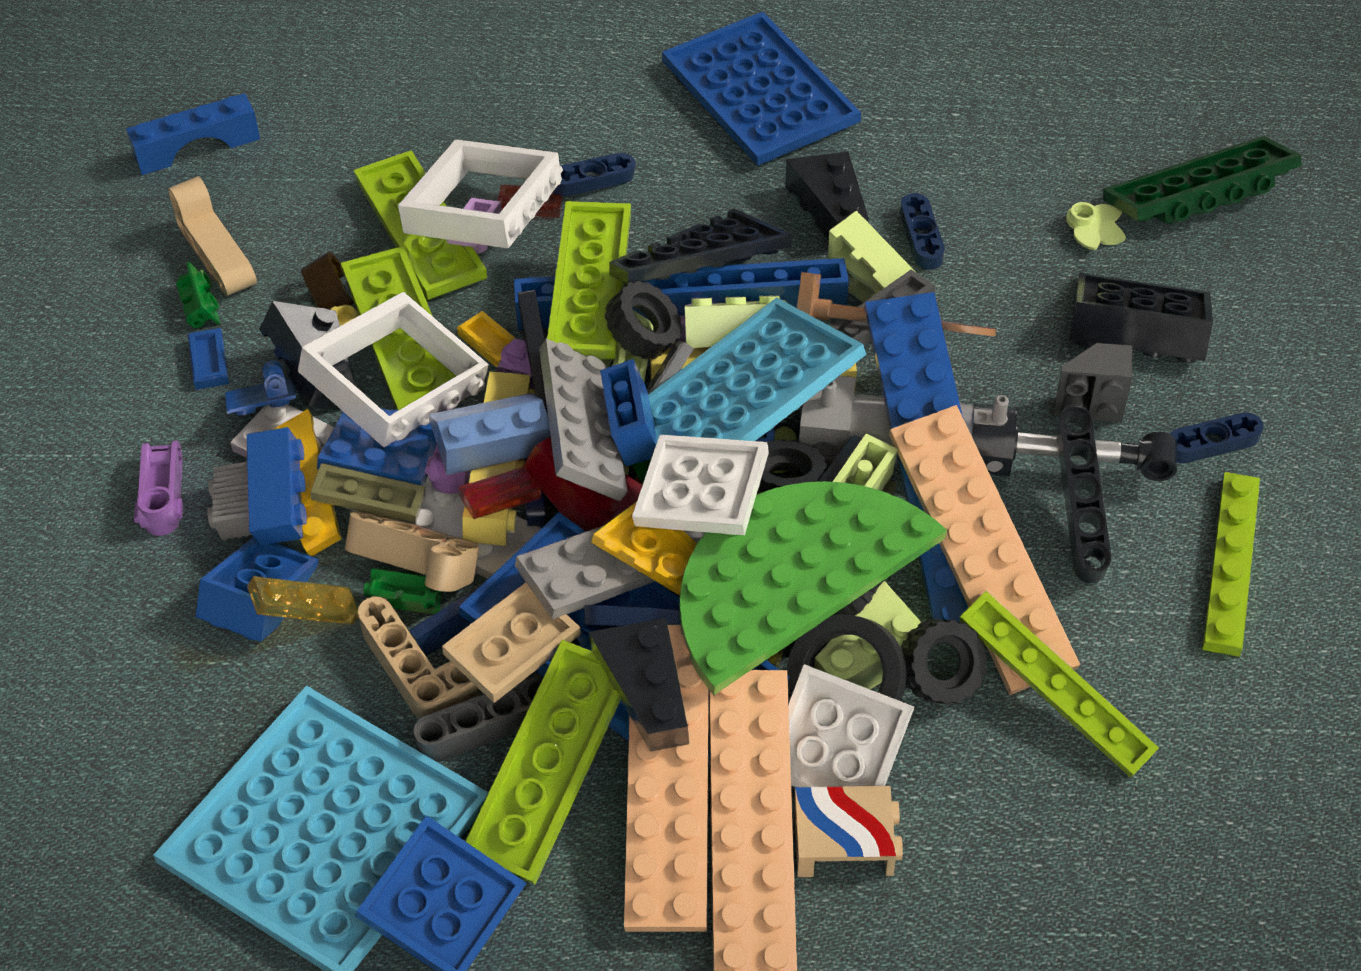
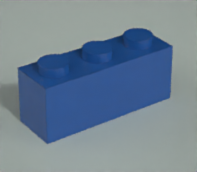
[600,359,657,466]
[247,427,307,545]

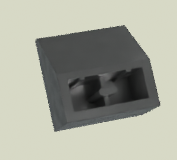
[1053,343,1132,422]

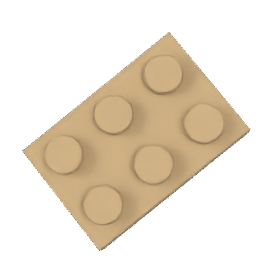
[442,583,580,703]

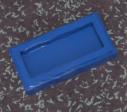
[188,328,229,390]

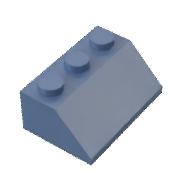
[429,393,551,475]

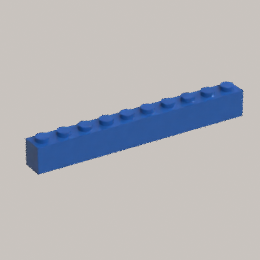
[514,258,849,330]

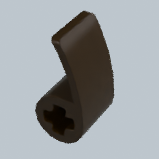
[301,251,353,310]

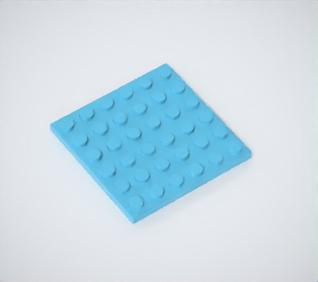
[153,686,489,971]

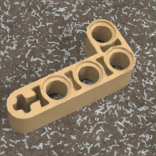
[168,176,257,296]
[345,511,479,592]
[358,597,481,720]

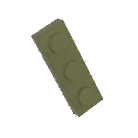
[311,463,425,523]

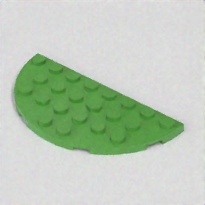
[679,481,947,695]

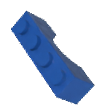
[126,93,260,175]

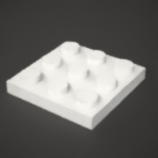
[632,435,769,535]
[788,664,914,787]

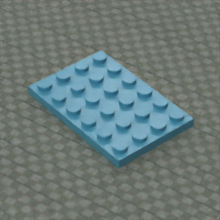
[648,298,867,441]

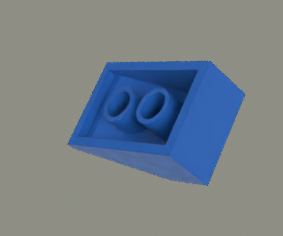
[196,537,319,642]

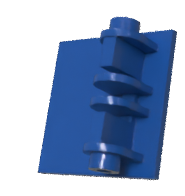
[225,360,296,415]

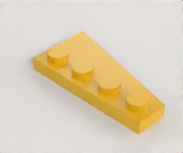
[272,409,342,556]
[591,502,697,595]

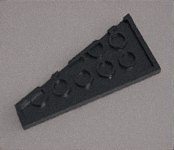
[609,209,792,285]

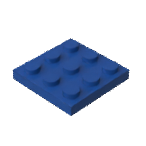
[317,408,437,486]
[355,815,526,971]

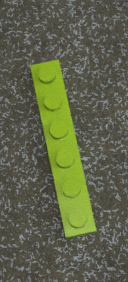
[1202,472,1260,657]
[959,591,1159,778]

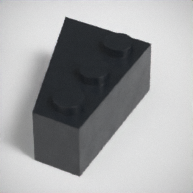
[785,152,869,241]
[259,301,354,411]
[588,618,690,751]

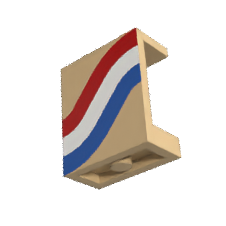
[794,786,903,877]

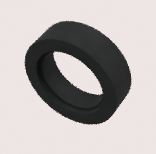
[787,615,907,701]

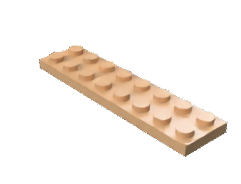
[889,405,1080,695]
[624,625,709,932]
[709,670,797,971]

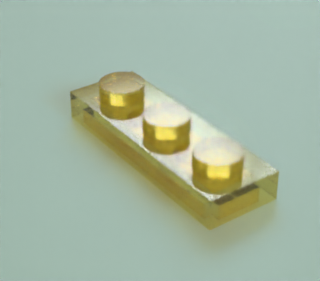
[247,576,359,625]

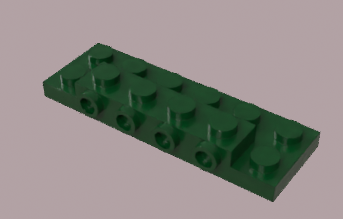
[1103,136,1302,224]

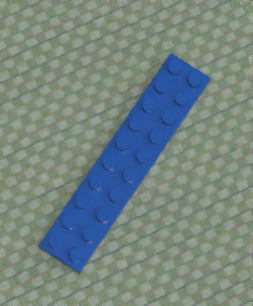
[864,292,969,622]

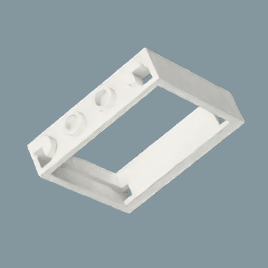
[398,139,563,248]
[298,292,489,447]

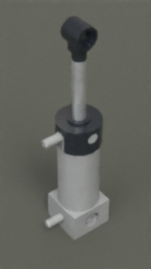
[799,376,1177,481]

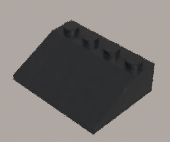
[1070,273,1213,363]

